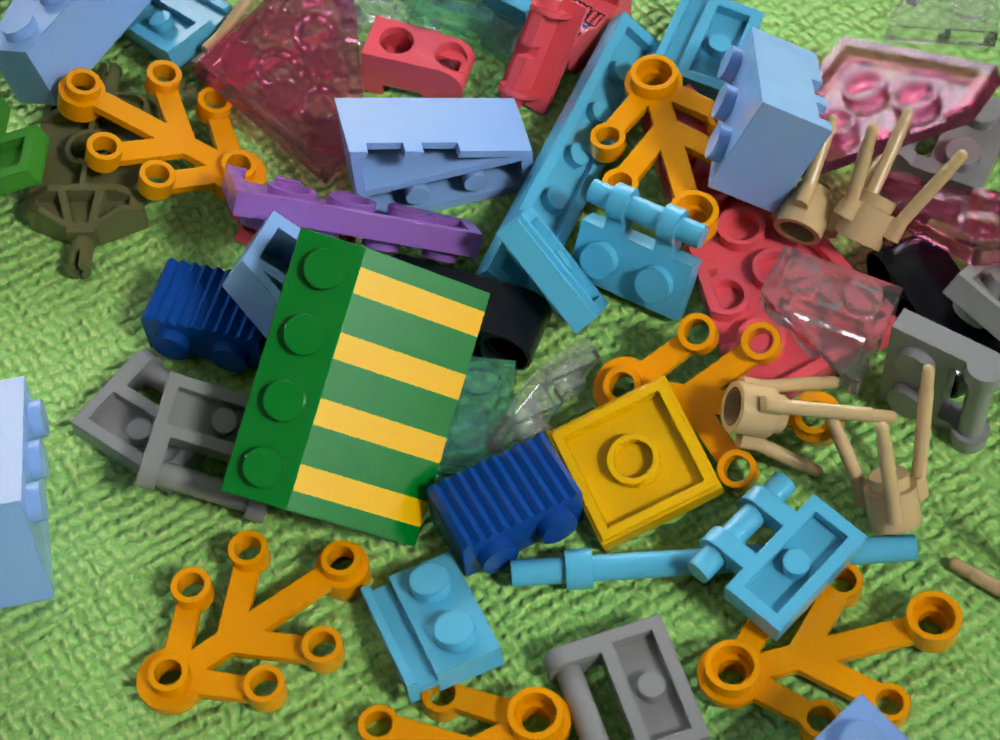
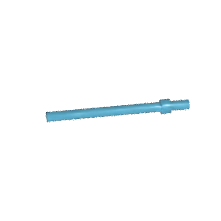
[510,534,918,590]

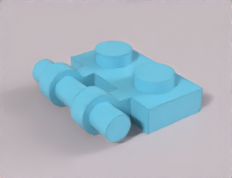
[572,179,709,321]
[687,472,868,642]

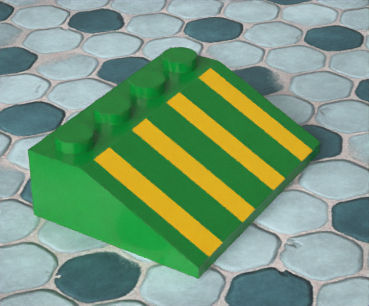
[220,227,490,546]

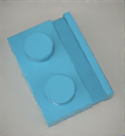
[121,0,233,68]
[655,0,765,101]
[496,207,609,334]
[360,552,505,703]

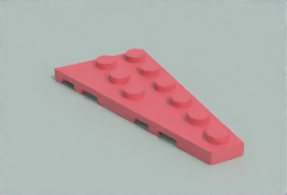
[641,84,897,400]

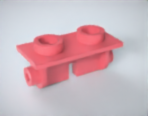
[498,0,589,115]

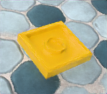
[547,375,725,552]

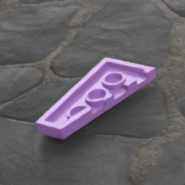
[221,164,483,263]

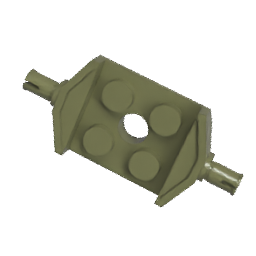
[24,62,161,279]

